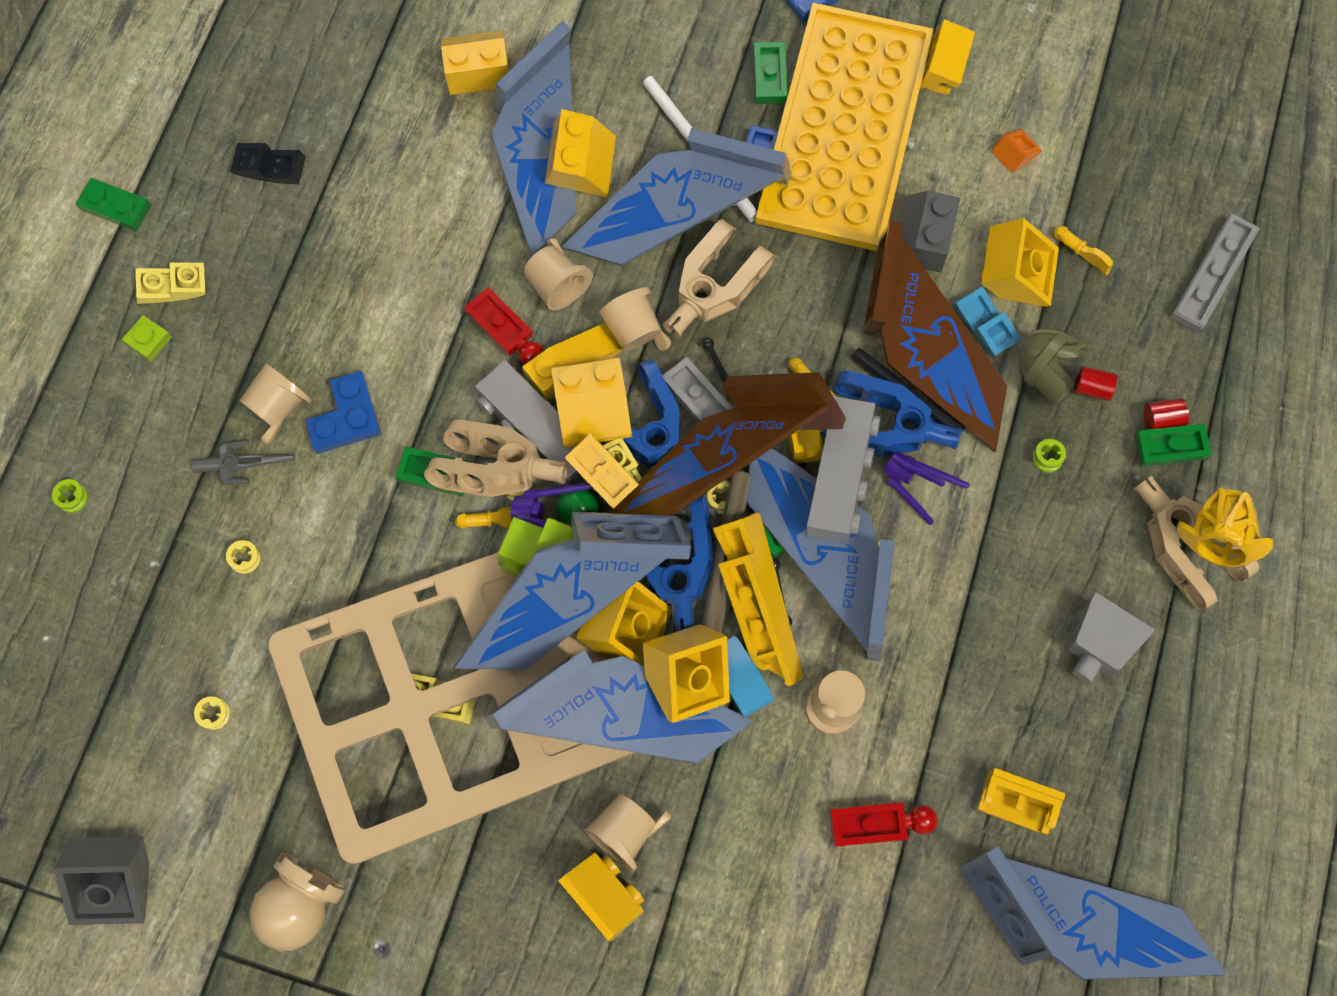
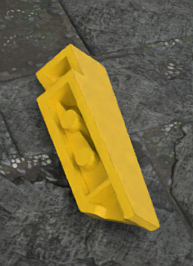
[713,512,803,686]

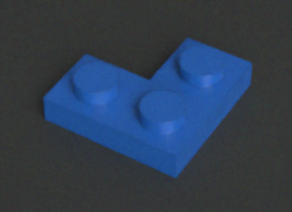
[306,371,382,454]

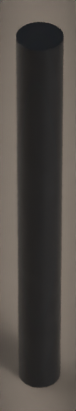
[851,348,965,434]

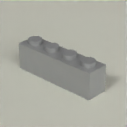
[475,360,582,485]
[807,397,881,544]

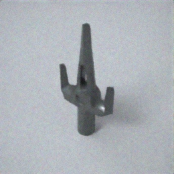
[192,439,295,485]

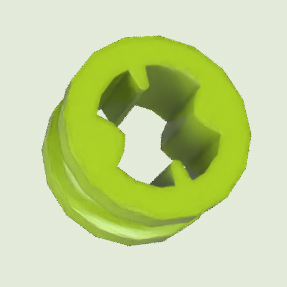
[1033,439,1066,473]
[52,479,89,513]

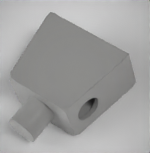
[1067,592,1155,684]

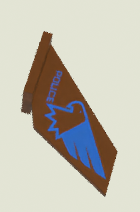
[863,221,1007,452]
[607,372,846,516]

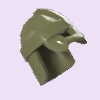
[1018,328,1087,406]

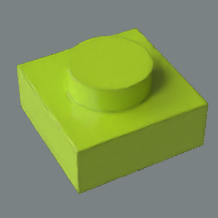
[121,315,172,362]

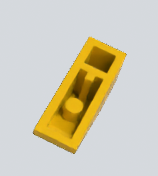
[522,323,623,404]

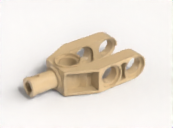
[663,219,775,338]
[424,419,569,497]
[1134,476,1259,611]

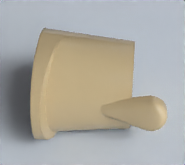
[524,238,593,311]
[599,287,671,351]
[239,363,312,444]
[806,670,865,734]
[585,794,671,872]

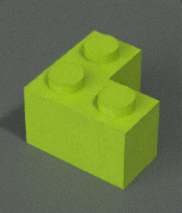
[498,517,574,577]

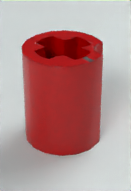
[1074,366,1118,401]
[1143,398,1189,430]

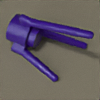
[883,451,970,525]
[510,483,593,528]

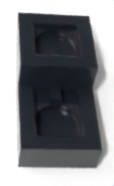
[230,143,306,185]

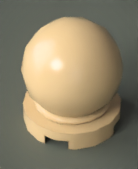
[249,852,346,952]

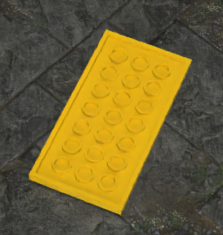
[755,3,934,251]

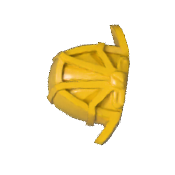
[1176,487,1273,567]

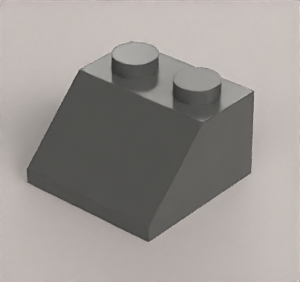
[888,191,960,273]
[54,836,149,925]

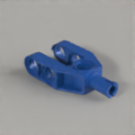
[623,358,680,468]
[820,371,962,457]
[646,494,714,633]

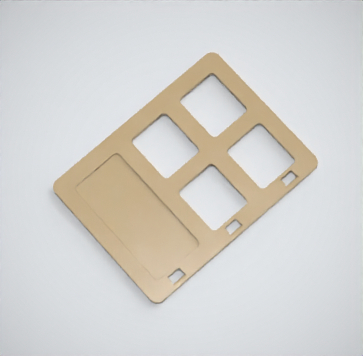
[268,552,634,864]

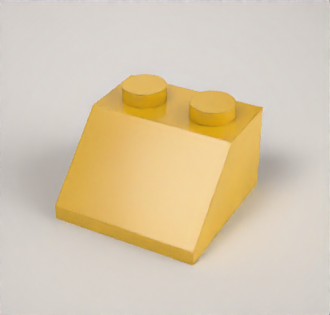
[441,30,509,95]
[545,109,616,197]
[981,218,1059,307]
[551,358,632,448]
[576,582,672,666]
[643,624,730,723]
[558,853,645,942]

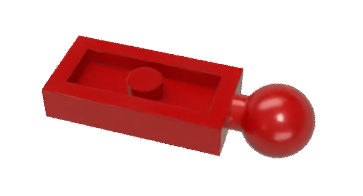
[464,287,544,365]
[829,802,938,848]

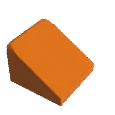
[992,129,1042,172]

